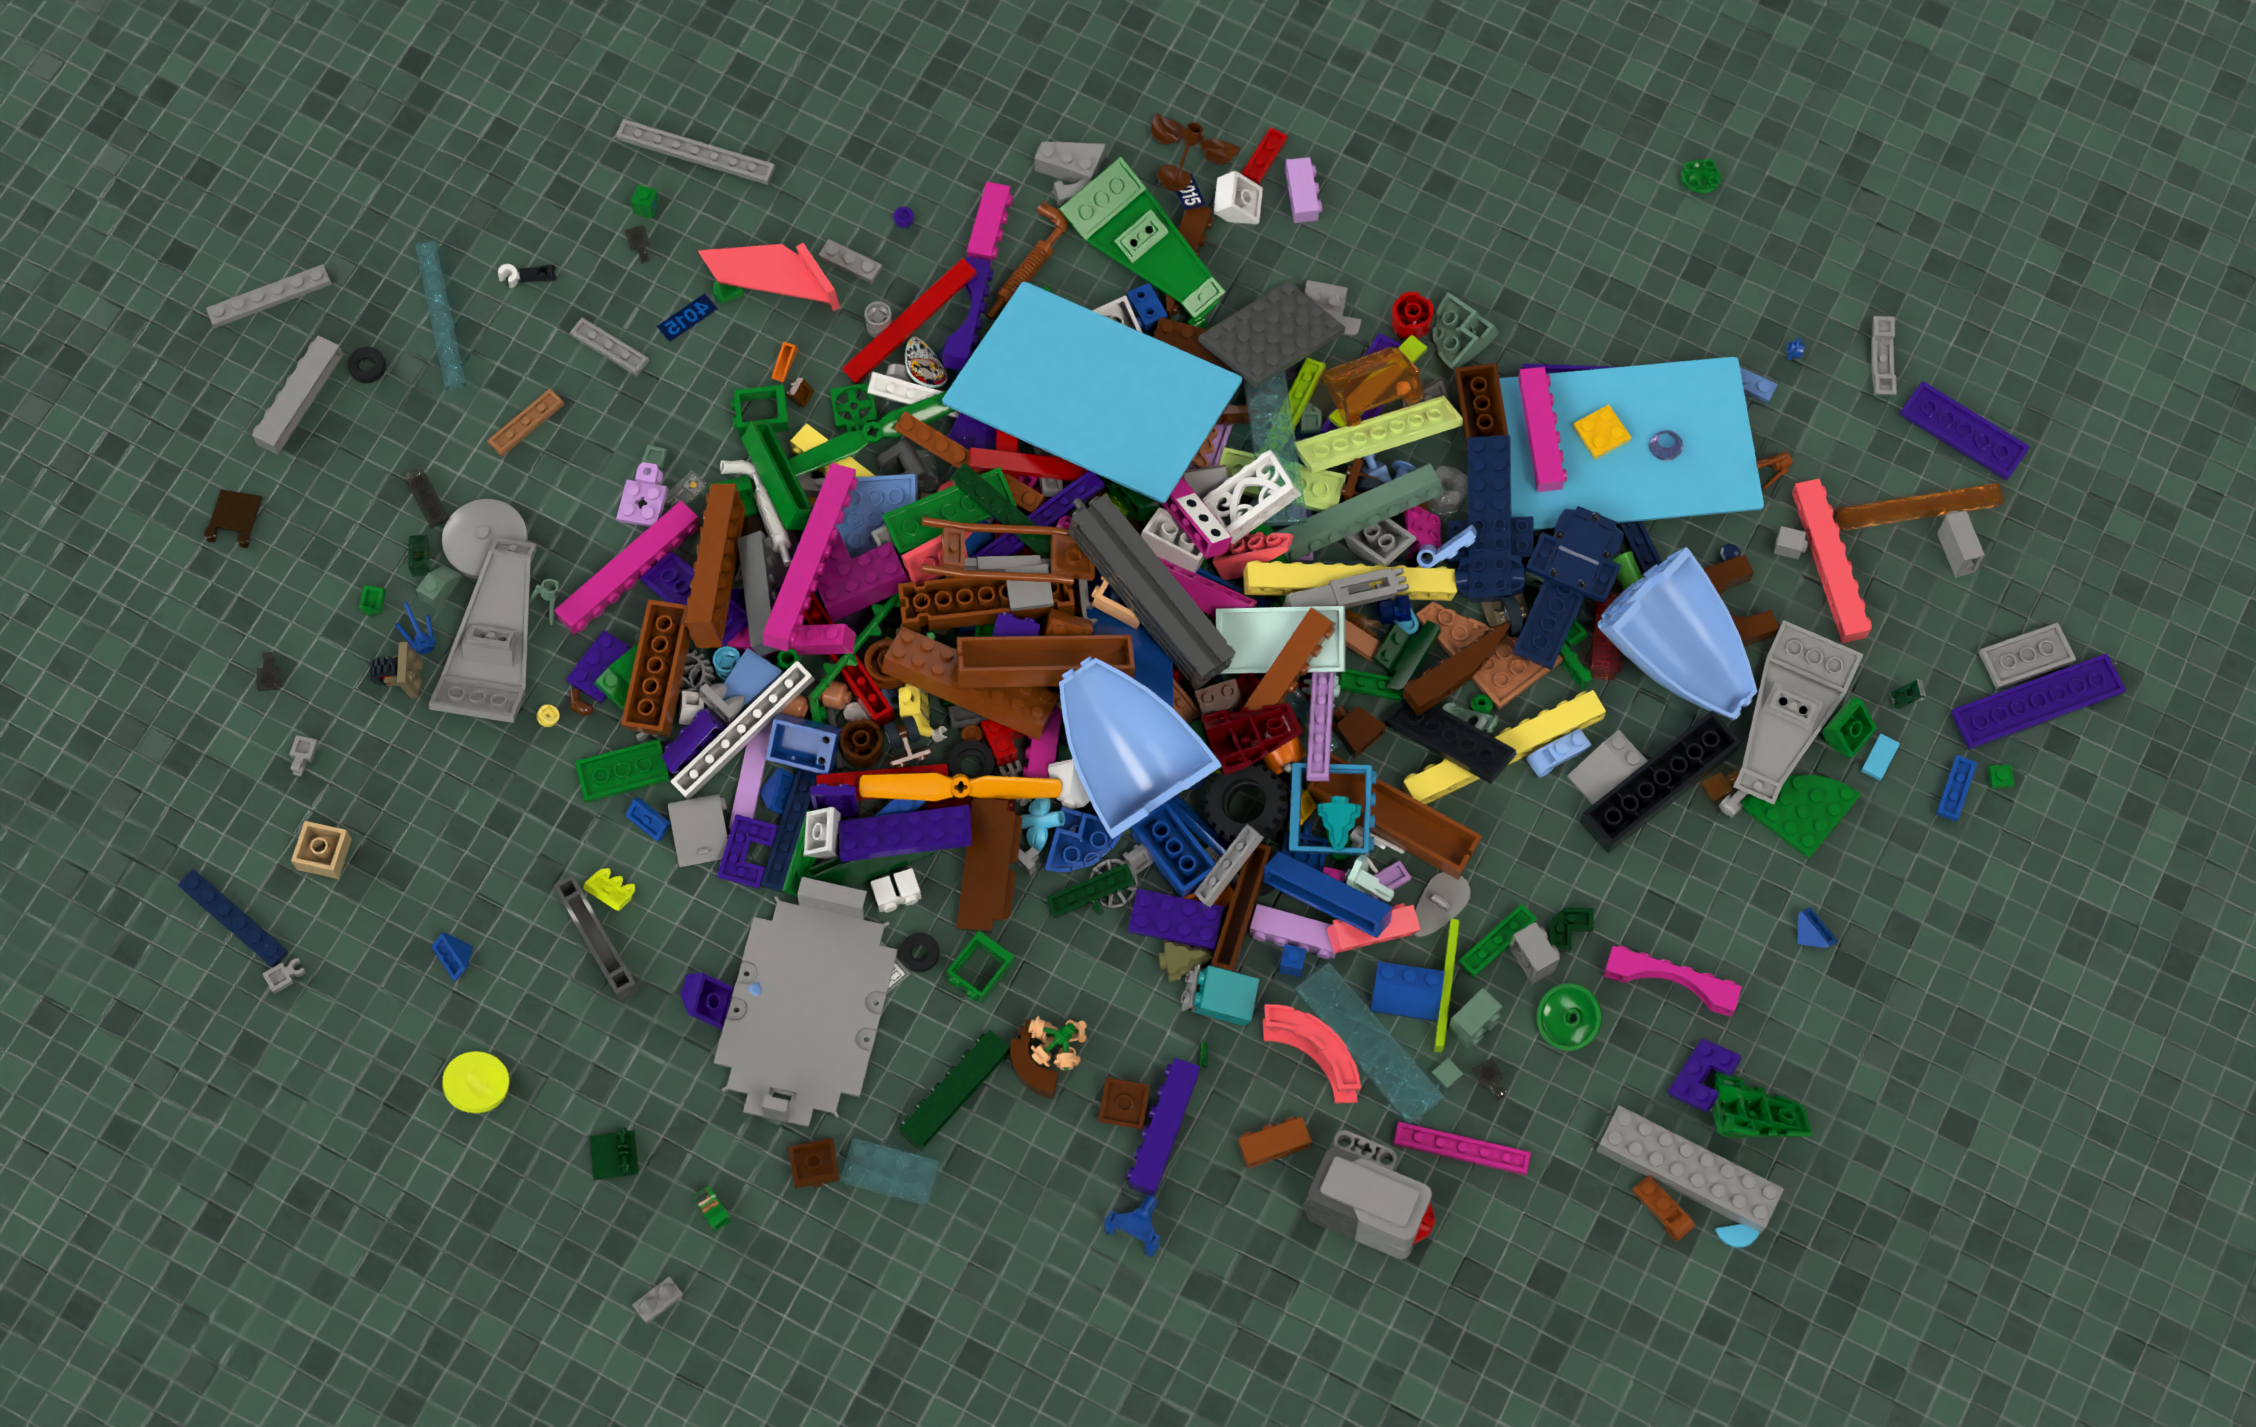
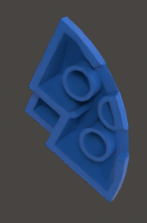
[1044,807,1123,872]

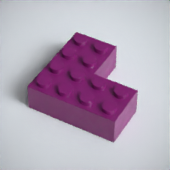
[798,528,909,622]

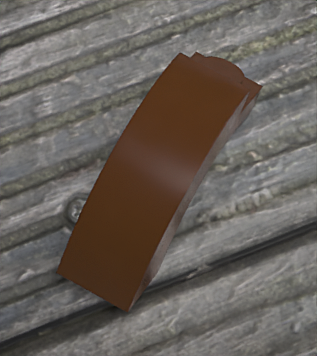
[1010,1019,1059,1099]

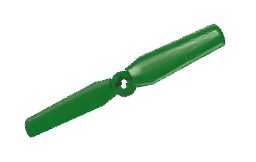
[788,391,956,477]

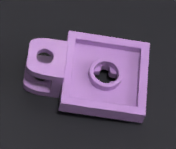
[616,462,668,527]

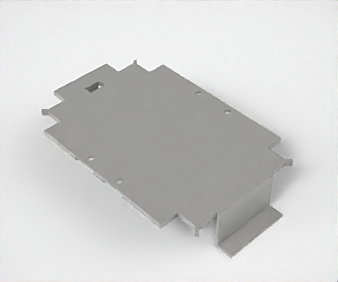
[714,877,898,1128]

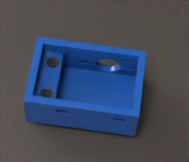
[765,713,842,774]

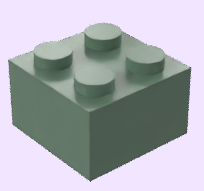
[1448,988,1502,1049]

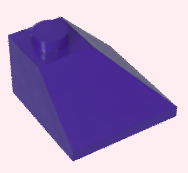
[681,973,734,1030]

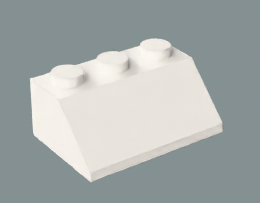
[1141,507,1205,573]

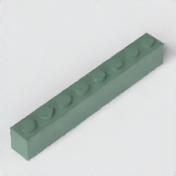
[1275,463,1444,563]

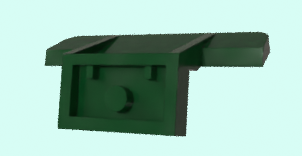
[1371,620,1441,693]

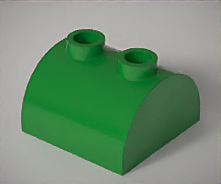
[1822,697,1877,759]

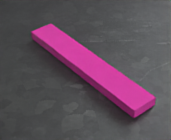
[1393,1121,1531,1175]

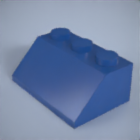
[1371,962,1445,1021]

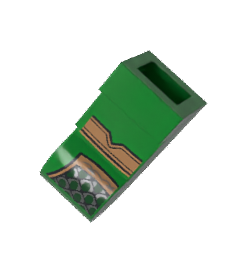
[693,1186,732,1233]

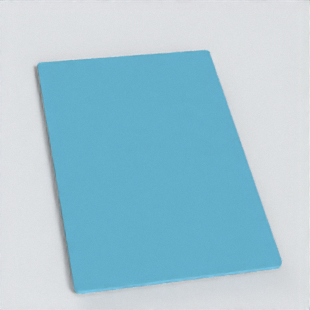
[942,282,1242,503]
[1499,357,1764,531]

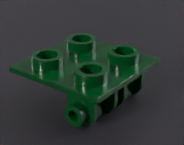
[589,1128,639,1180]

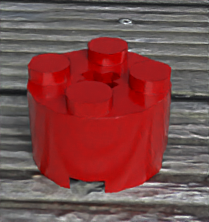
[1391,292,1433,339]

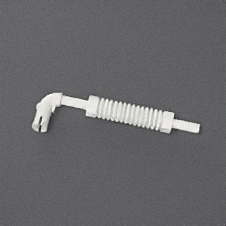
[720,460,792,567]

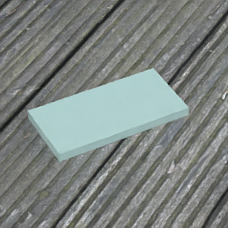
[1216,606,1345,674]

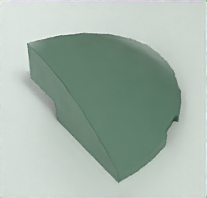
[1433,293,1499,370]

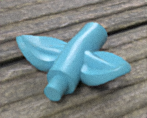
[1021,798,1065,853]

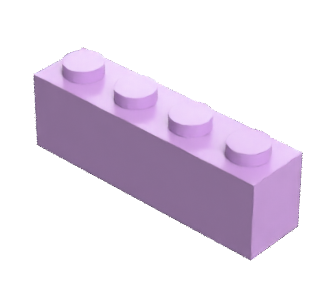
[1249,904,1336,959]

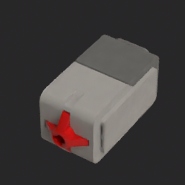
[1304,1130,1436,1259]

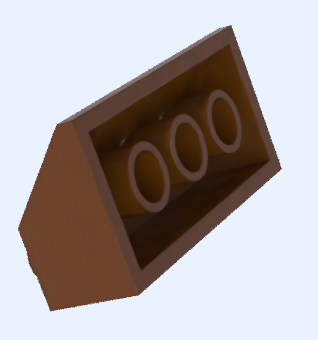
[1455,363,1508,454]

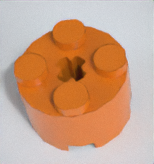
[1261,736,1307,775]

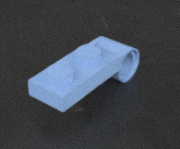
[1417,525,1477,568]
[1526,728,1592,778]

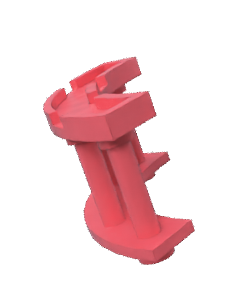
[1262,1004,1361,1104]

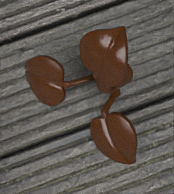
[1151,113,1240,191]

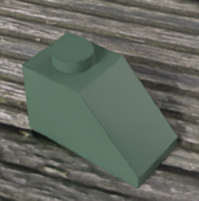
[416,565,462,610]

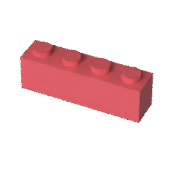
[1326,903,1421,954]

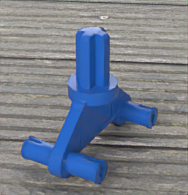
[1104,1195,1160,1257]

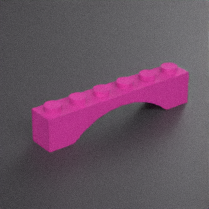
[1603,945,1742,1017]

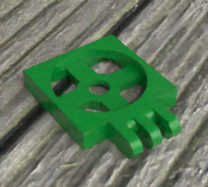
[830,383,878,436]

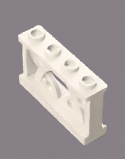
[1202,450,1302,544]

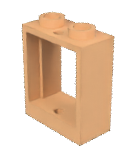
[1091,576,1140,629]

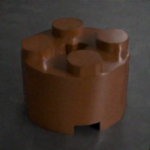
[839,718,884,769]

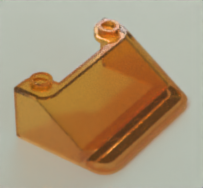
[1322,347,1425,427]

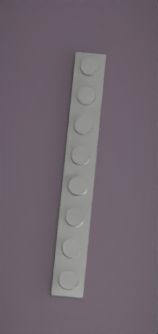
[616,119,775,185]

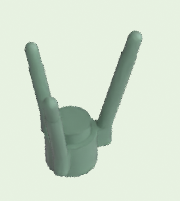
[529,579,558,626]

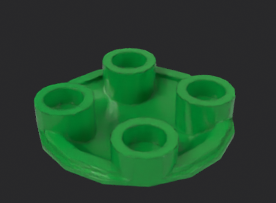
[1681,159,1721,194]

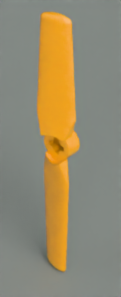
[859,773,1062,801]

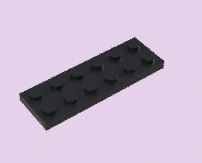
[1385,699,1517,784]

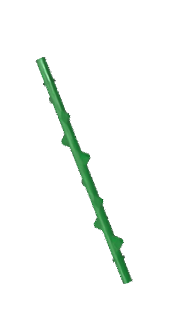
[808,577,909,703]

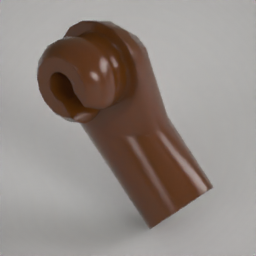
[569,689,593,716]

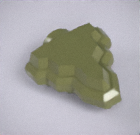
[1158,940,1213,982]

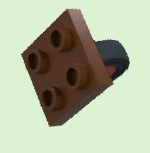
[1341,458,1385,503]

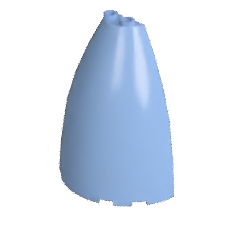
[1598,547,1758,721]
[1059,656,1222,839]

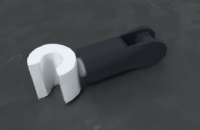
[498,264,557,288]

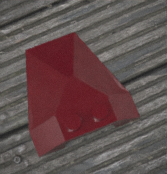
[1201,703,1303,777]

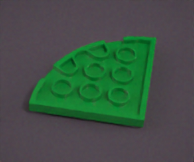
[1741,775,1861,859]

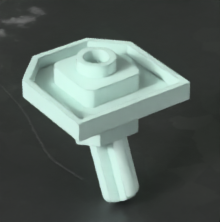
[1344,854,1394,902]

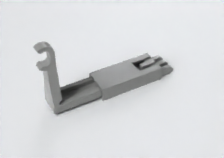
[964,555,1098,626]
[1282,568,1409,608]

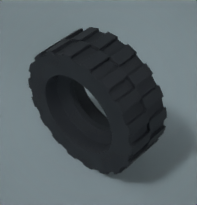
[947,740,996,789]

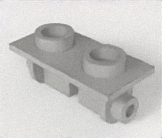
[1181,964,1204,1013]

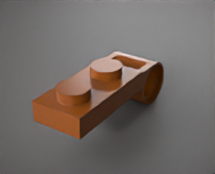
[1632,1175,1695,1241]

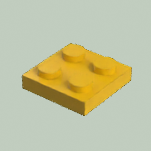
[1573,404,1631,460]

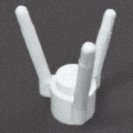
[1350,825,1404,874]

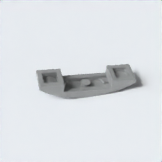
[1871,316,1897,396]

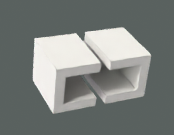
[870,868,922,912]

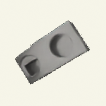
[1054,179,1090,209]

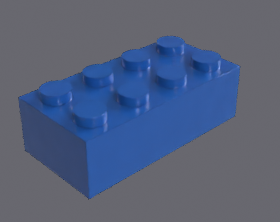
[1130,802,1216,898]

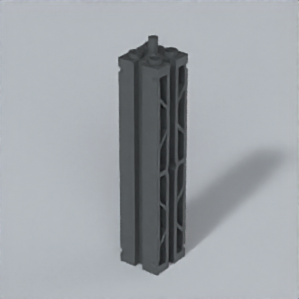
[1068,494,1236,691]

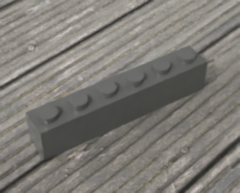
[737,531,779,656]

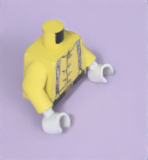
[898,683,947,742]

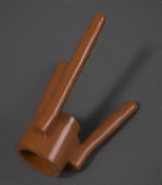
[1756,451,1793,490]

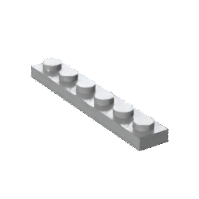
[206,264,332,328]

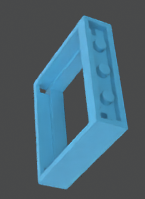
[1289,763,1377,855]

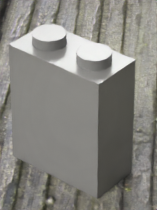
[1937,510,1985,578]

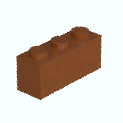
[1238,1117,1312,1169]

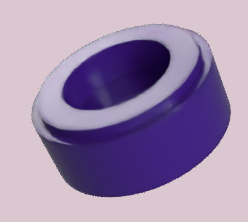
[893,207,914,228]

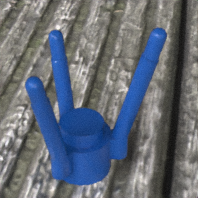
[395,602,436,655]

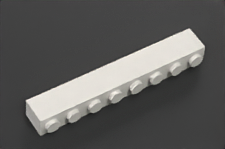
[670,661,815,799]

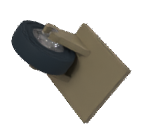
[1481,593,1529,635]

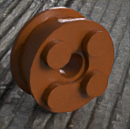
[864,639,906,690]

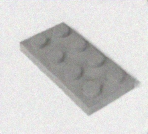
[1978,623,2077,690]

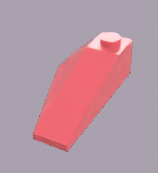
[1212,532,1294,580]

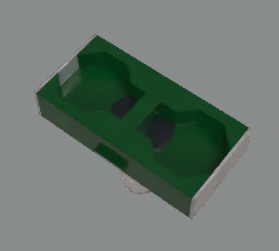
[1890,679,1926,709]

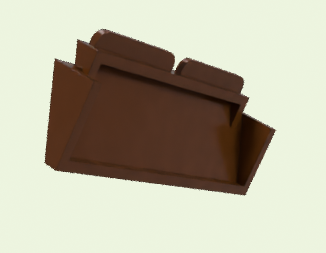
[956,798,1022,933]

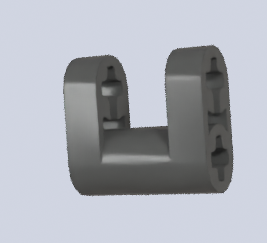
[876,440,929,485]

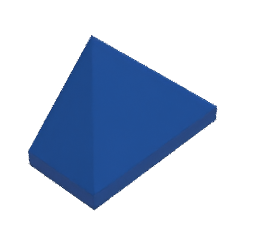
[760,768,796,816]
[1797,907,1838,948]
[431,933,473,981]

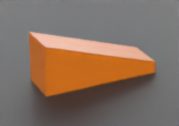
[771,342,799,383]

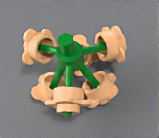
[1028,1016,1087,1071]

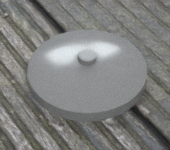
[442,499,528,579]

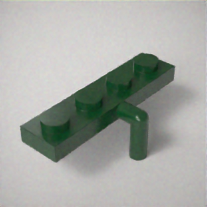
[1046,863,1136,919]

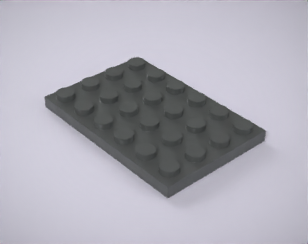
[1198,281,1345,388]

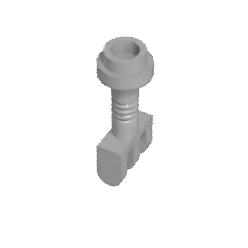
[998,759,1032,806]

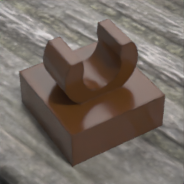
[786,378,814,407]

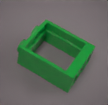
[731,384,789,437]
[946,931,1015,1003]

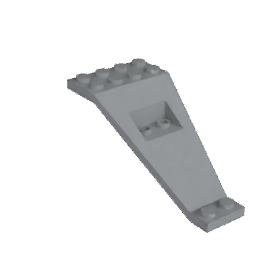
[429,537,537,723]
[1733,620,1863,805]

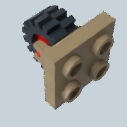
[370,642,423,698]

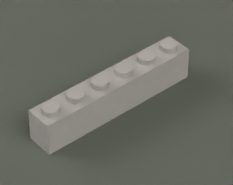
[252,336,343,455]

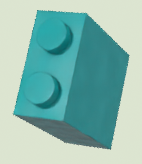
[1193,966,1259,1026]

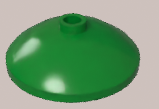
[1537,983,1602,1051]

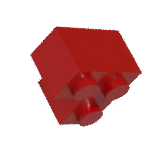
[981,719,1027,768]

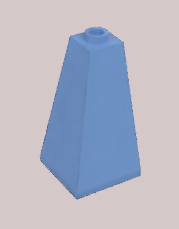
[707,648,783,719]

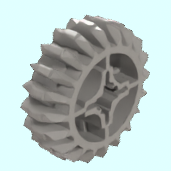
[677,649,714,702]

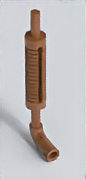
[986,201,1068,320]

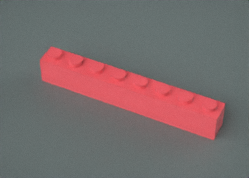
[1792,479,1872,643]

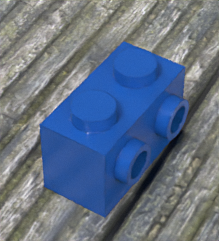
[1127,283,1168,334]

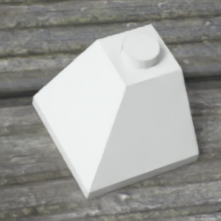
[1048,759,1090,809]

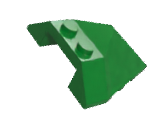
[1711,1072,1813,1139]

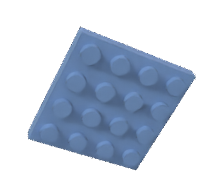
[837,474,918,560]

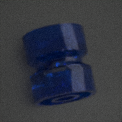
[1377,594,1411,625]

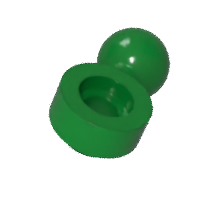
[1470,694,1496,729]

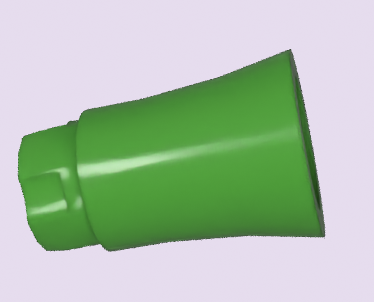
[1612,551,1643,590]

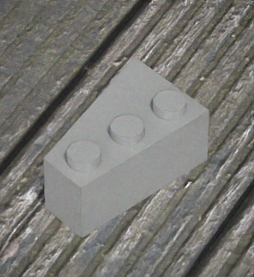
[1034,142,1106,183]

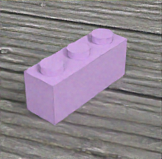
[1285,157,1322,223]

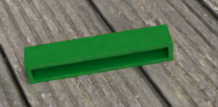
[741,421,813,530]

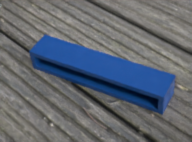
[1263,851,1393,938]

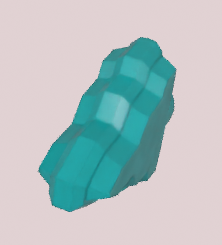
[1317,796,1362,851]

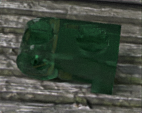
[408,534,431,577]

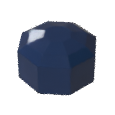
[1719,543,1741,562]

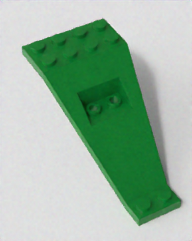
[1058,157,1225,319]

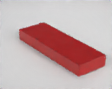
[1241,127,1288,185]

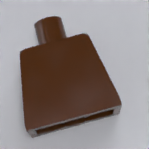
[1333,705,1386,759]

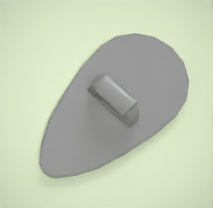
[1414,872,1471,937]

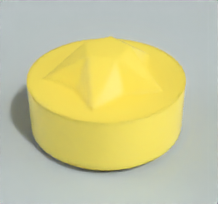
[536,704,560,727]

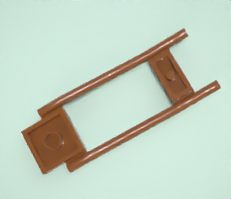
[920,517,1095,585]

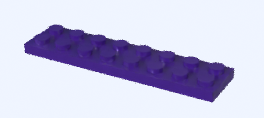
[1950,653,2126,750]

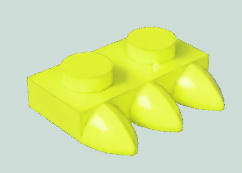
[583,868,635,912]

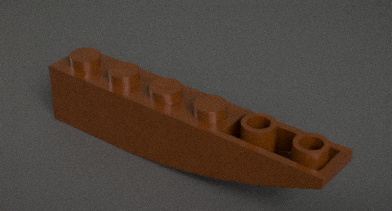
[1166,202,1214,320]
[1402,622,1510,716]

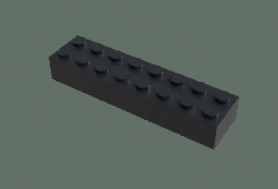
[1579,711,1742,854]

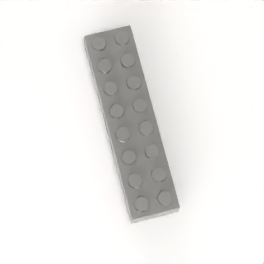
[1596,1106,1784,1234]

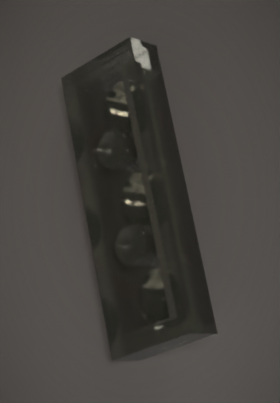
[403,466,449,529]

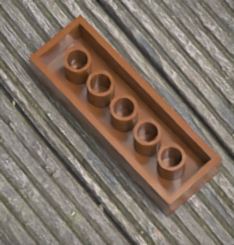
[621,599,691,737]

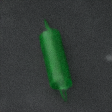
[1199,1037,1208,1073]

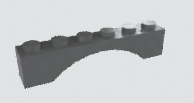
[553,874,639,1002]

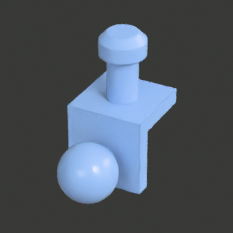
[1362,454,1392,483]

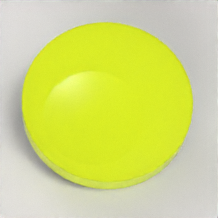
[443,1052,509,1113]

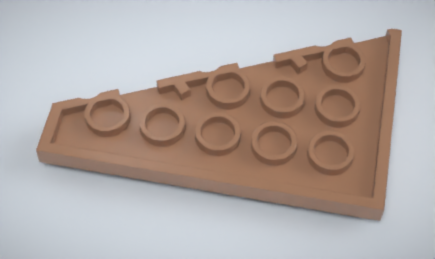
[1416,602,1563,710]

